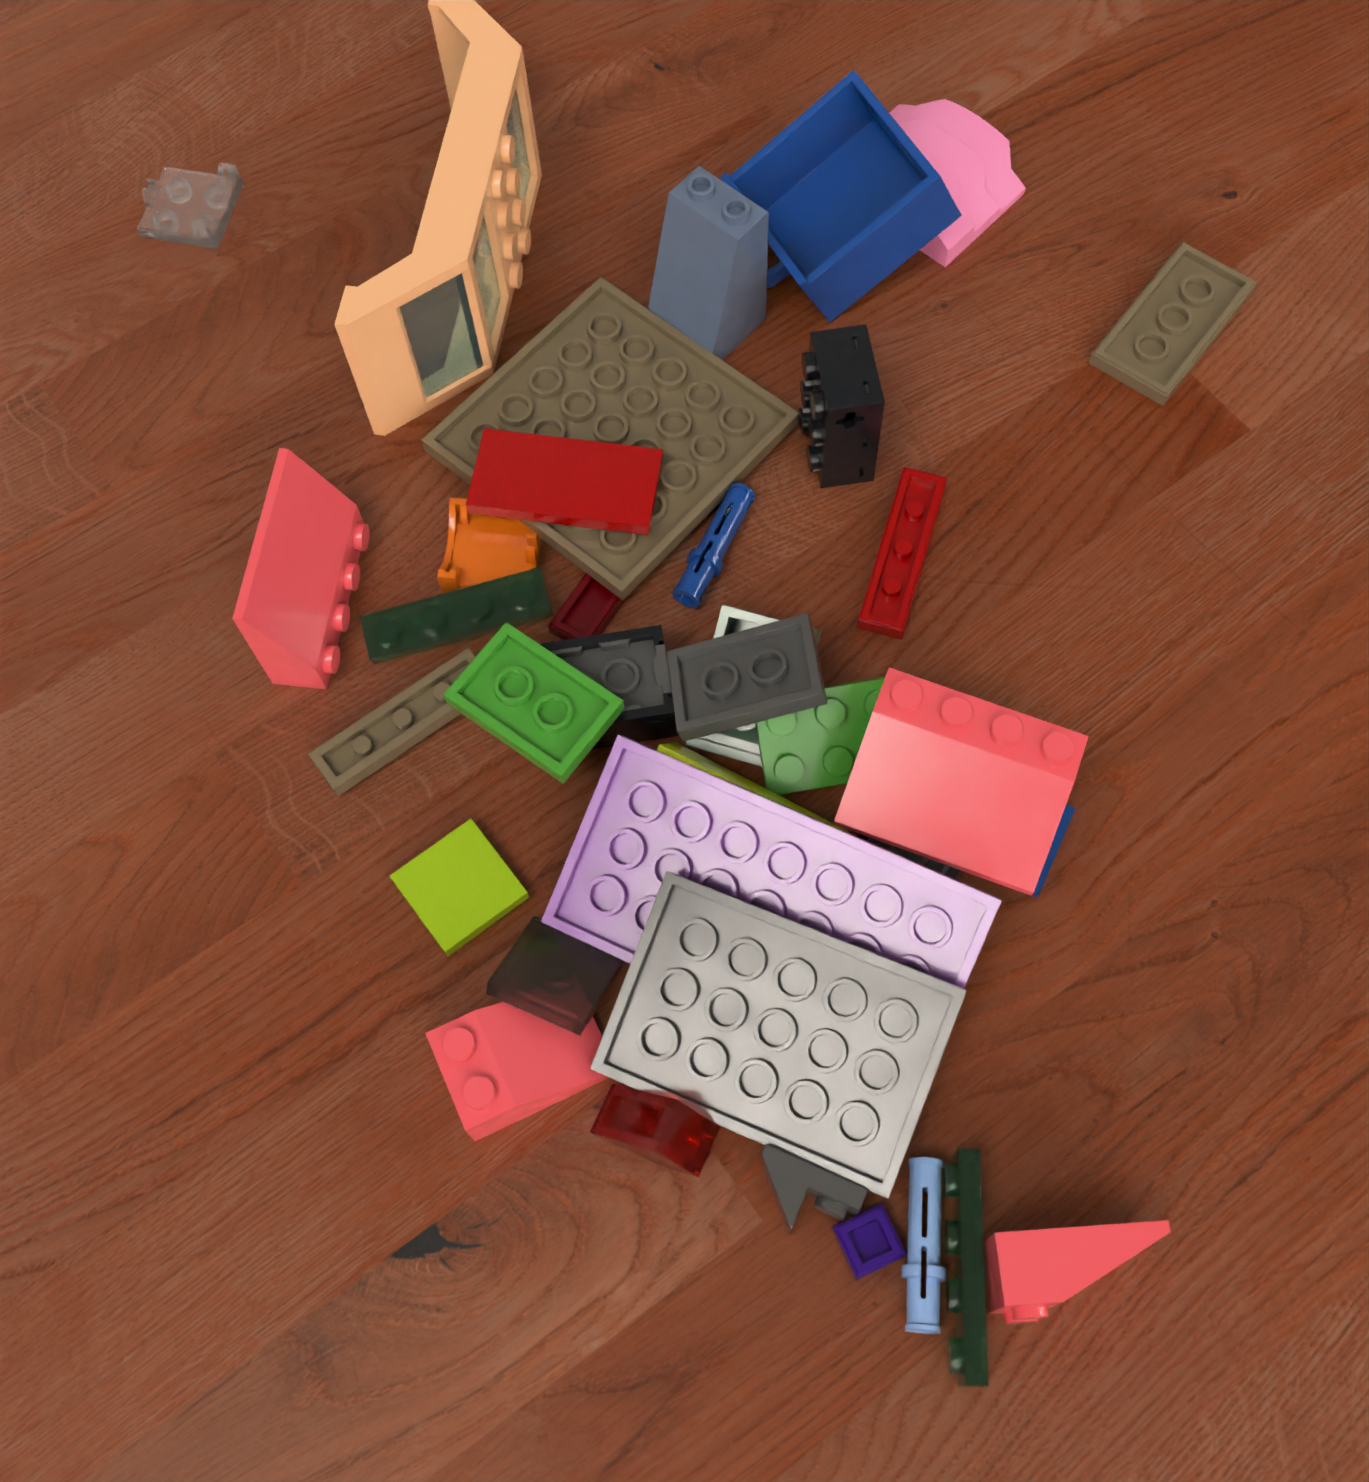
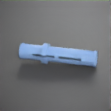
[901,1157,946,1334]

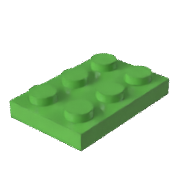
[443,622,625,784]
[755,676,886,795]

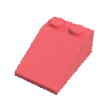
[425,979,609,1141]
[979,1220,1171,1324]

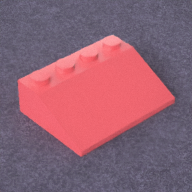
[232,448,370,690]
[833,667,1089,896]

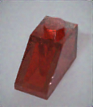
[590,1084,720,1177]

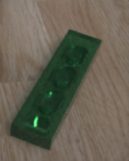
[359,567,554,664]
[943,1149,989,1388]

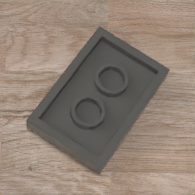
[667,613,828,742]

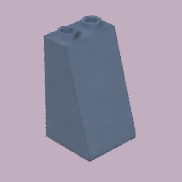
[648,166,769,360]

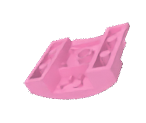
[890,99,1026,267]

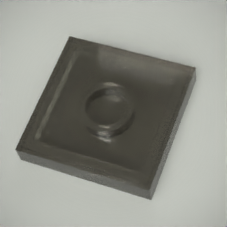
[486,915,624,1036]

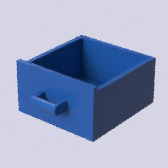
[720,70,962,323]

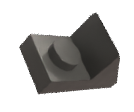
[761,1144,868,1235]

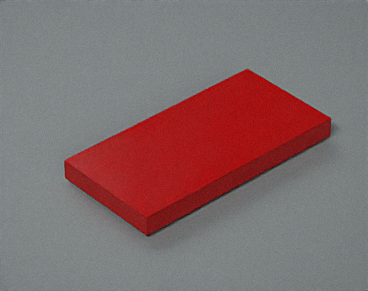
[466,428,663,535]

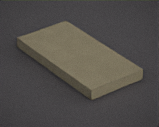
[1088,242,1257,406]

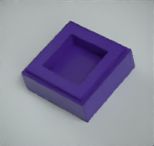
[832,1204,907,1281]

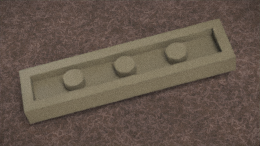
[308,647,476,796]

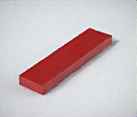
[857,467,948,640]

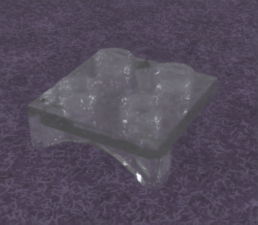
[137,162,244,249]

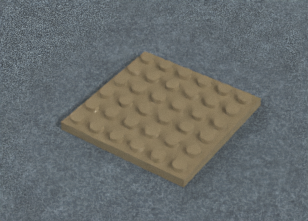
[421,277,800,600]

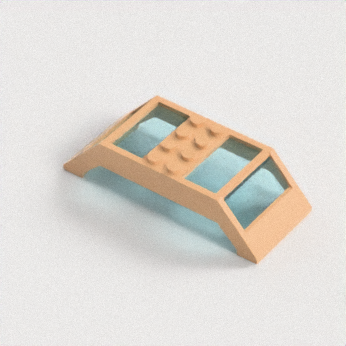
[334,0,542,436]

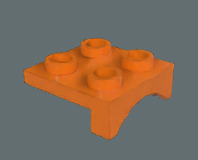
[437,498,541,598]

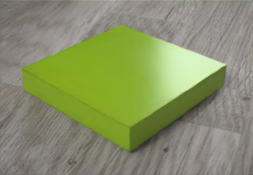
[389,819,530,957]

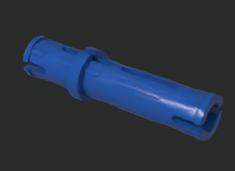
[672,482,755,609]

